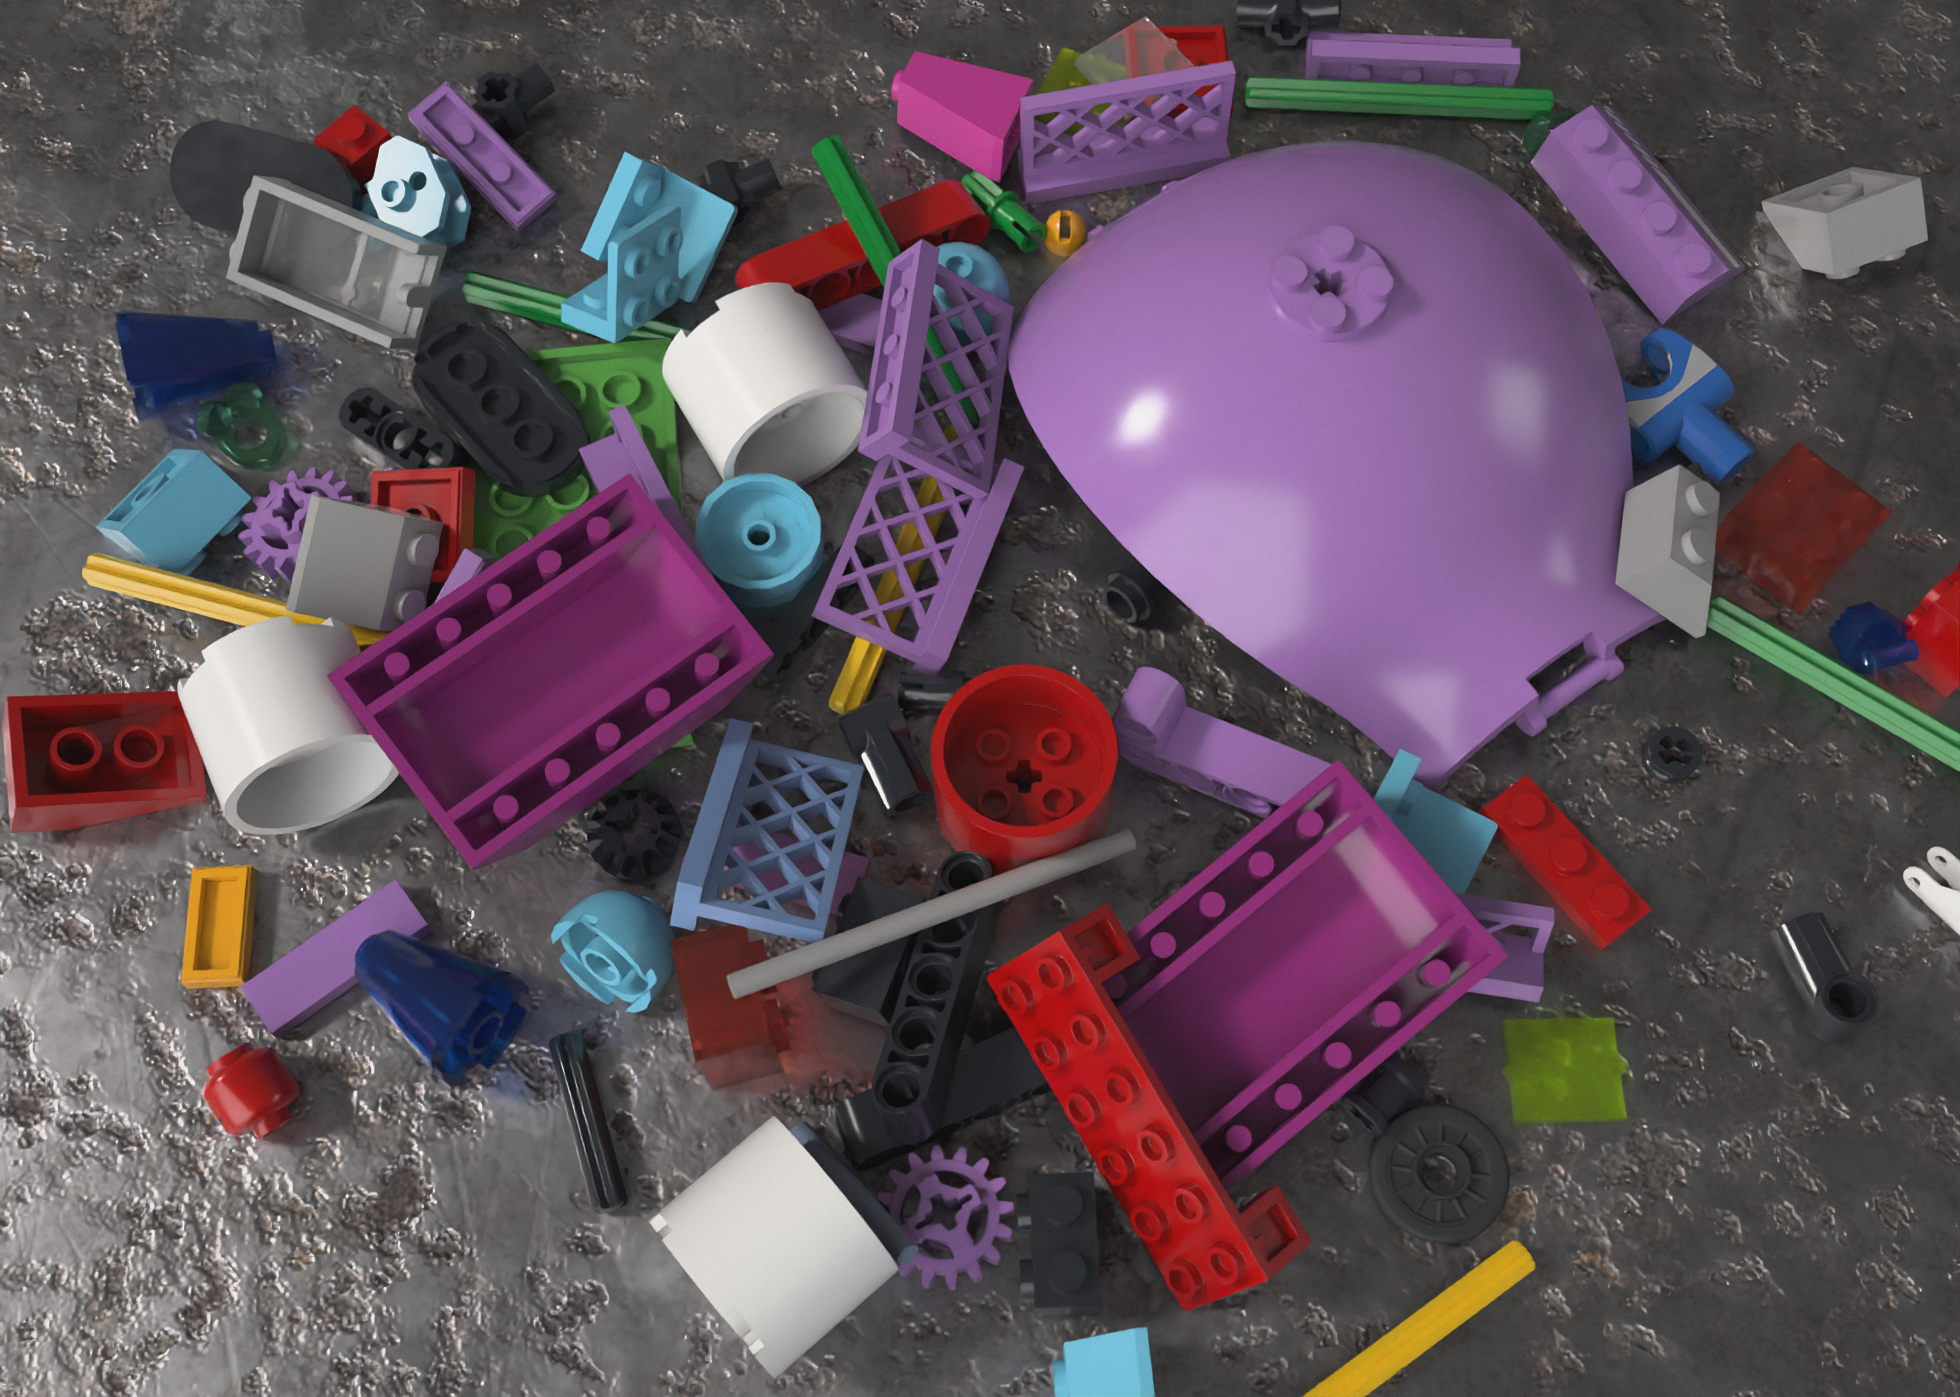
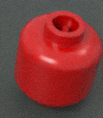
[202,1042,299,1140]

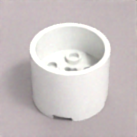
[662,282,868,487]
[177,615,399,835]
[649,1116,899,1379]

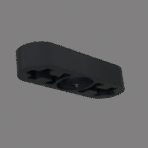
[339,387,468,470]
[759,545,875,683]

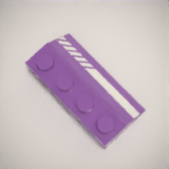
[1531,105,1746,326]

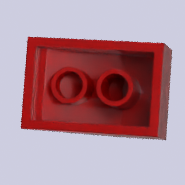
[2,691,207,833]

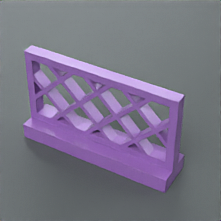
[1017,61,1236,205]
[858,239,1014,500]
[811,426,1024,675]

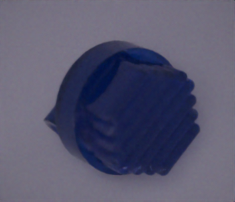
[1828,601,1919,674]

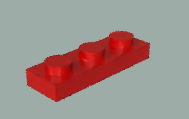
[1479,774,1652,952]

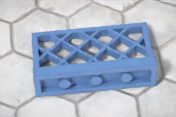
[670,718,864,943]

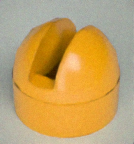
[1044,210,1086,257]

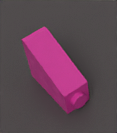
[891,51,1033,182]

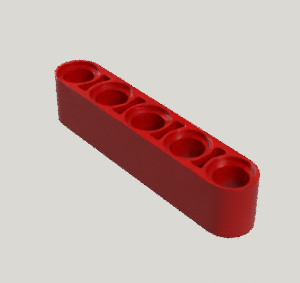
[735,180,991,311]

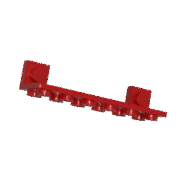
[987,903,1312,1311]

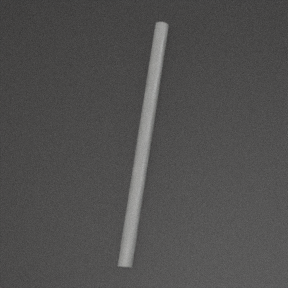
[727,828,1136,999]

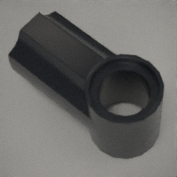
[837,693,934,816]
[1769,912,1879,1043]

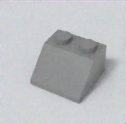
[1762,167,1928,279]
[1615,464,1720,638]
[286,495,443,631]

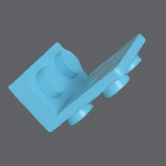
[581,152,738,303]
[561,203,683,344]
[1373,749,1498,895]

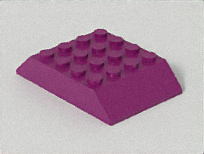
[327,473,774,871]
[1102,759,1508,1192]

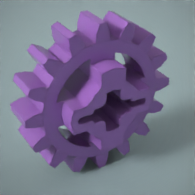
[239,467,359,583]
[876,1145,1014,1291]

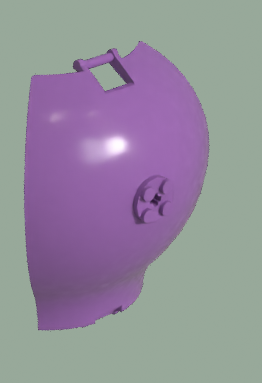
[1007,140,1667,791]

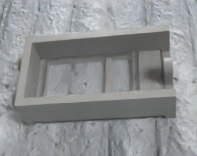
[226,175,447,349]

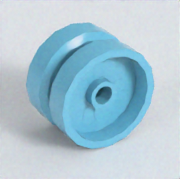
[695,473,825,617]

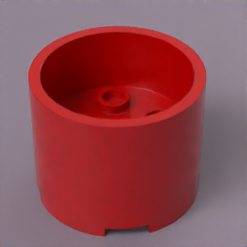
[931,664,1118,876]

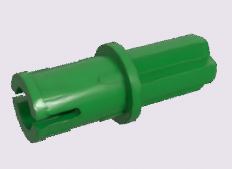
[961,170,1048,253]

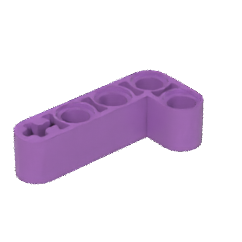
[1111,667,1332,819]

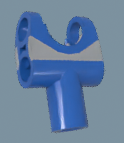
[1621,328,1757,486]

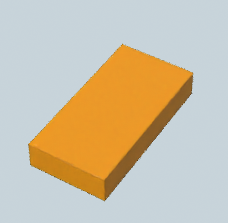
[181,865,258,989]

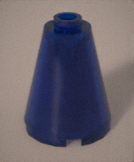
[115,311,277,422]
[354,929,529,1087]

